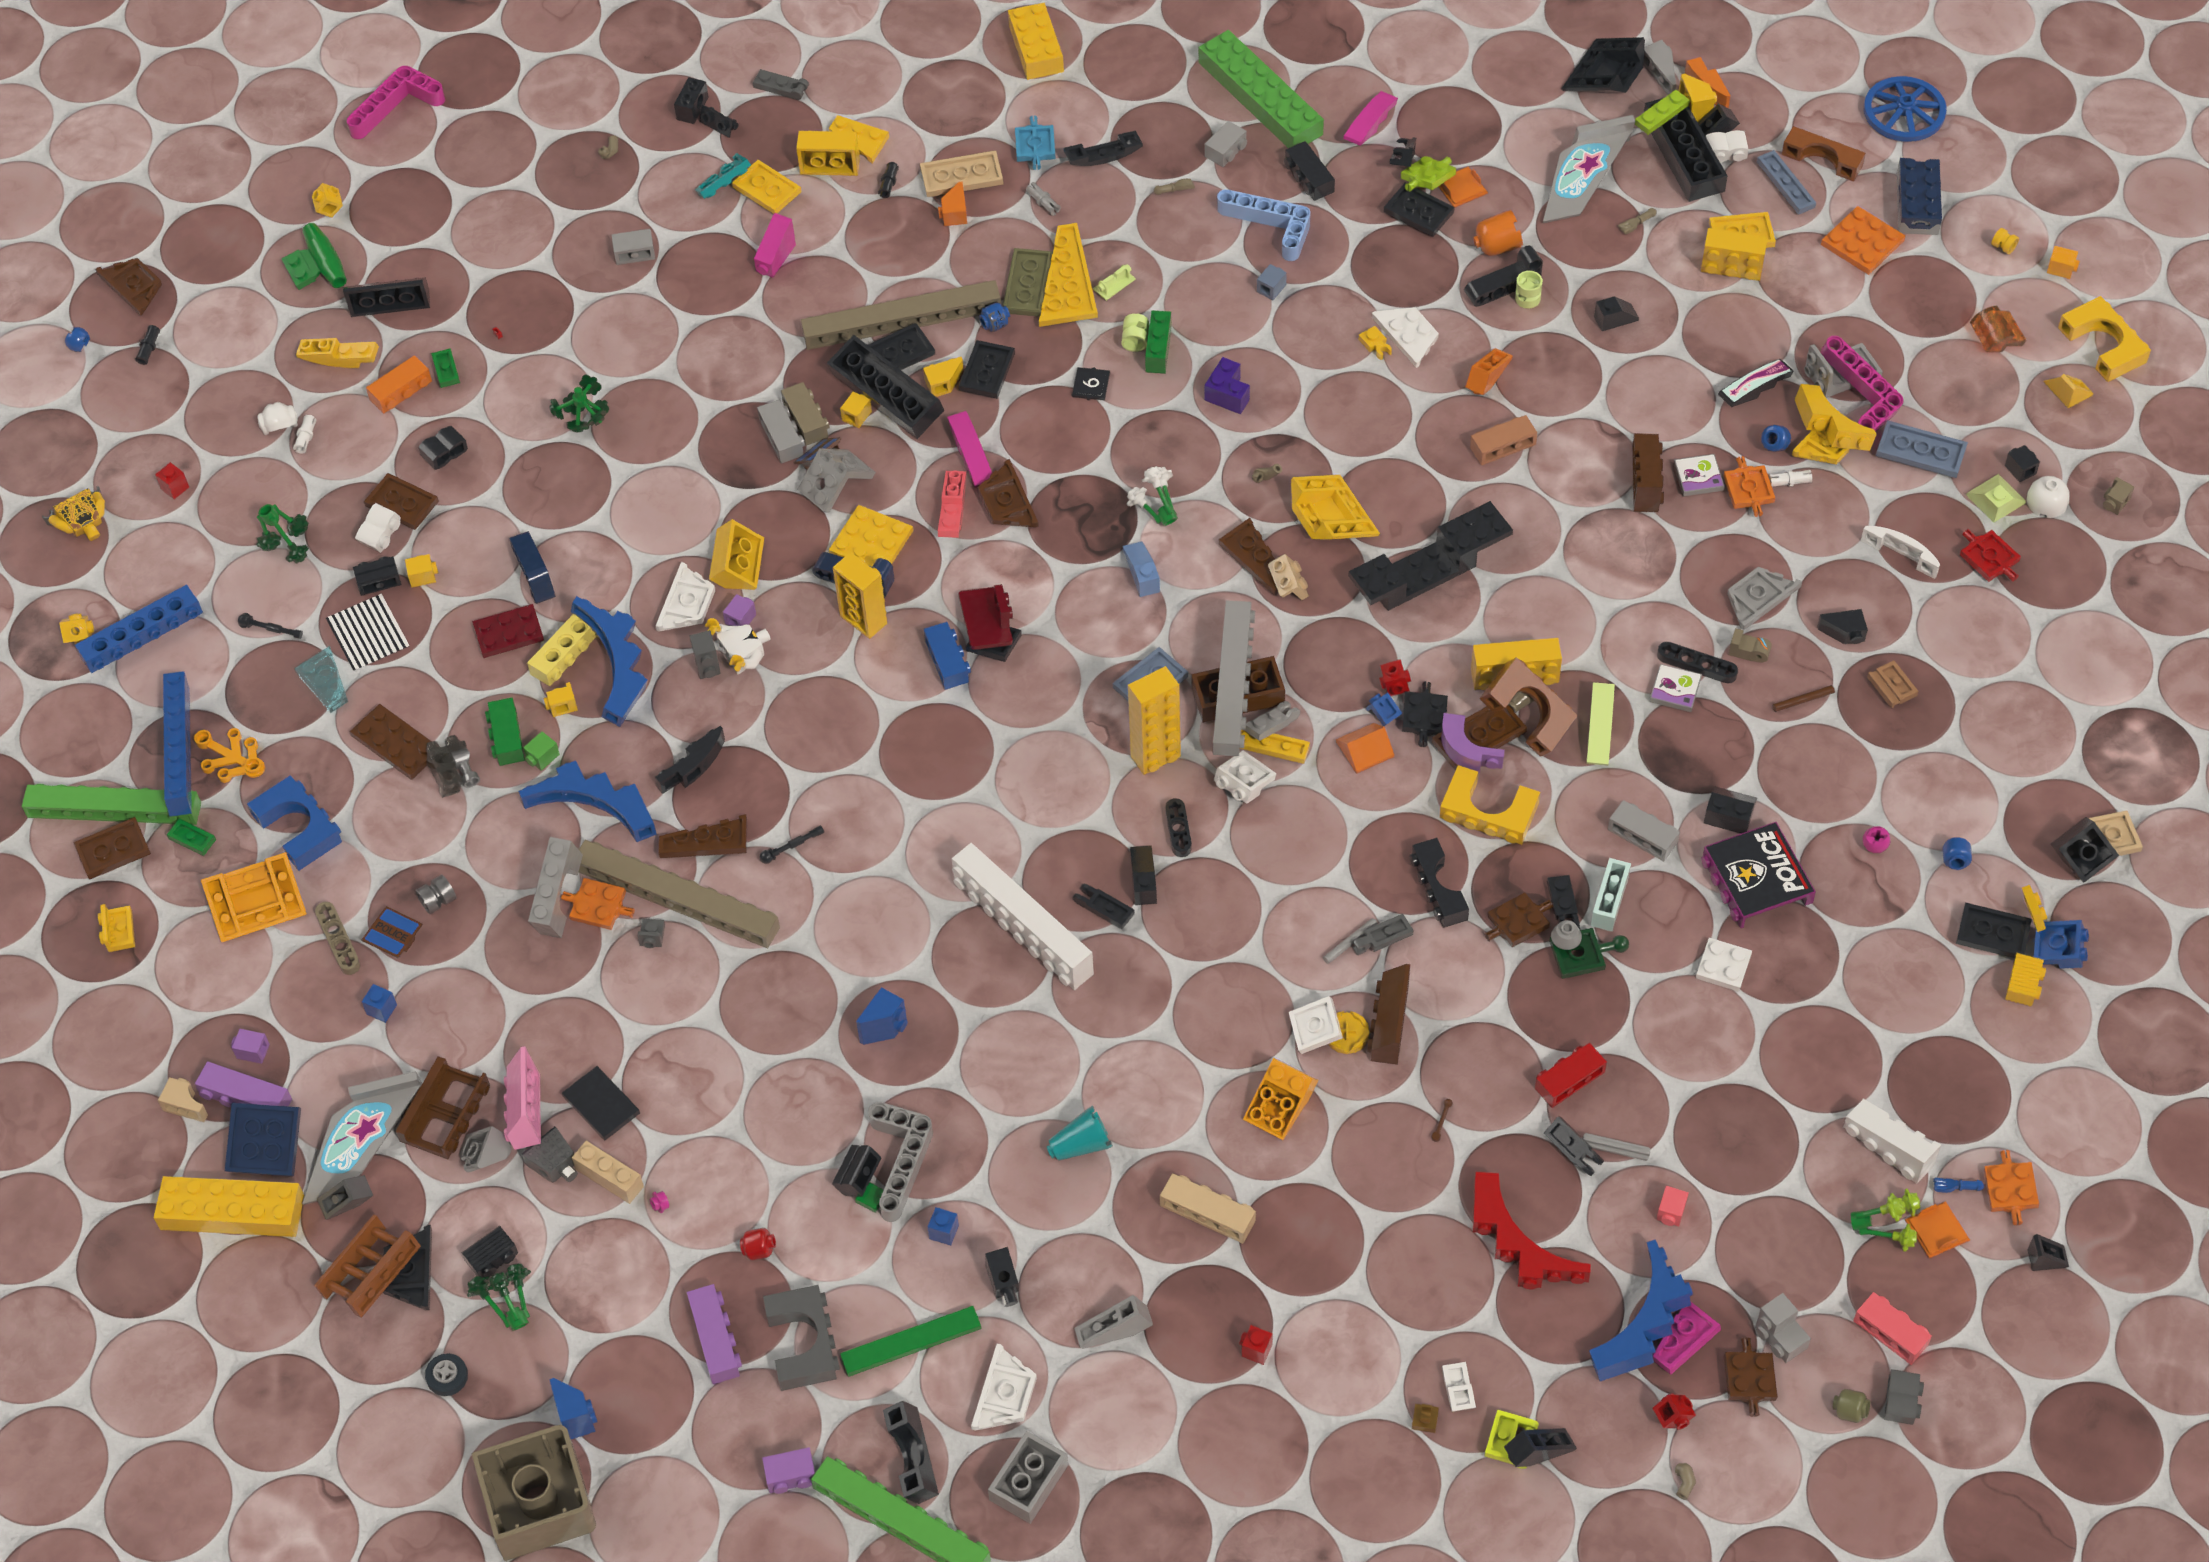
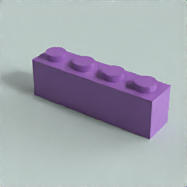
[195,1061,292,1107]
[687,1284,742,1384]

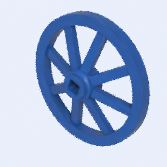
[1864,76,1947,142]

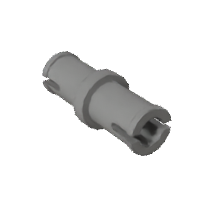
[1026,182,1061,216]

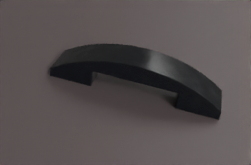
[1064,130,1143,166]

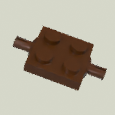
[1484,893,1553,948]
[1724,1337,1778,1417]

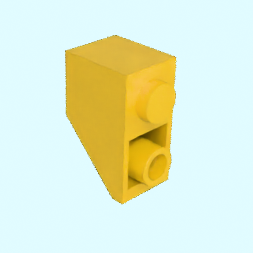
[923,357,964,397]

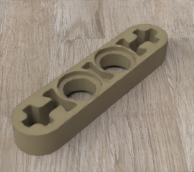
[315,902,360,975]

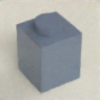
[1257,264,1287,300]

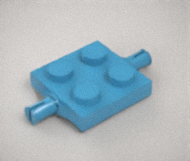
[1015,115,1056,170]

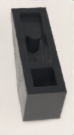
[1130,845,1157,905]
[1504,1428,1577,1467]

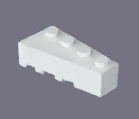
[1843,1099,1941,1184]

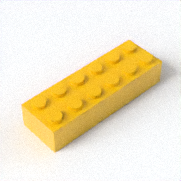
[1128,666,1181,775]
[154,1176,305,1237]

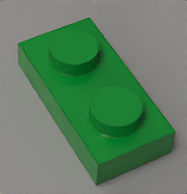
[431,348,460,388]
[167,819,216,856]

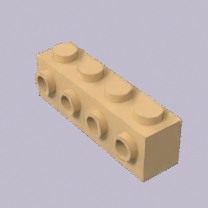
[1160,1173,1256,1244]

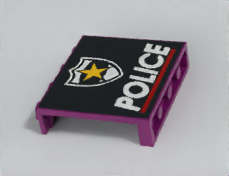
[1701,822,1816,928]

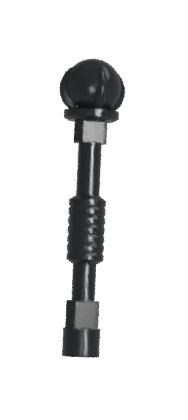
[237,613,303,639]
[759,825,824,864]

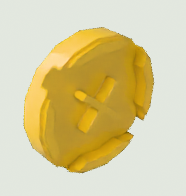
[1328,1011,1370,1054]

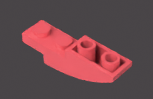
[938,470,966,538]

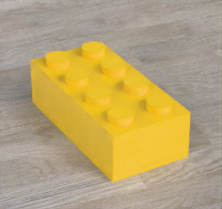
[1008,2,1064,80]
[833,552,887,639]
[1471,638,1562,690]

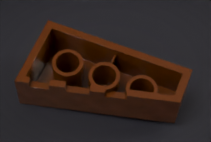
[1632,433,1664,512]

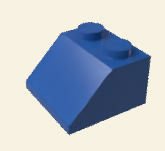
[856,987,908,1045]
[549,1378,598,1439]

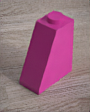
[754,213,796,278]

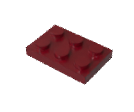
[472,604,544,658]

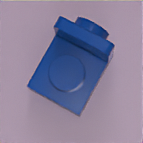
[1366,692,1402,726]

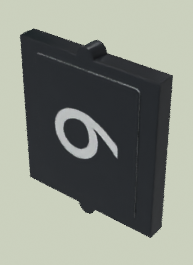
[1072,367,1110,401]

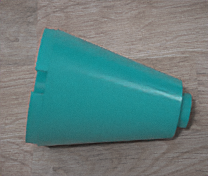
[1046,1106,1113,1161]

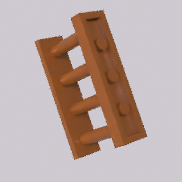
[314,1214,421,1318]

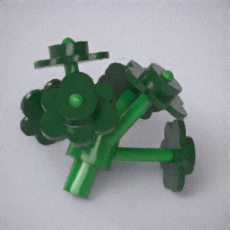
[549,374,609,433]

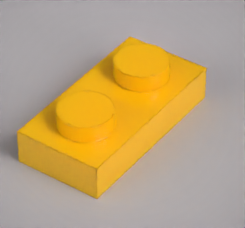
[2021,885,2047,932]

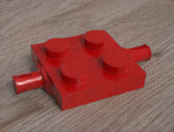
[1960,529,2021,582]

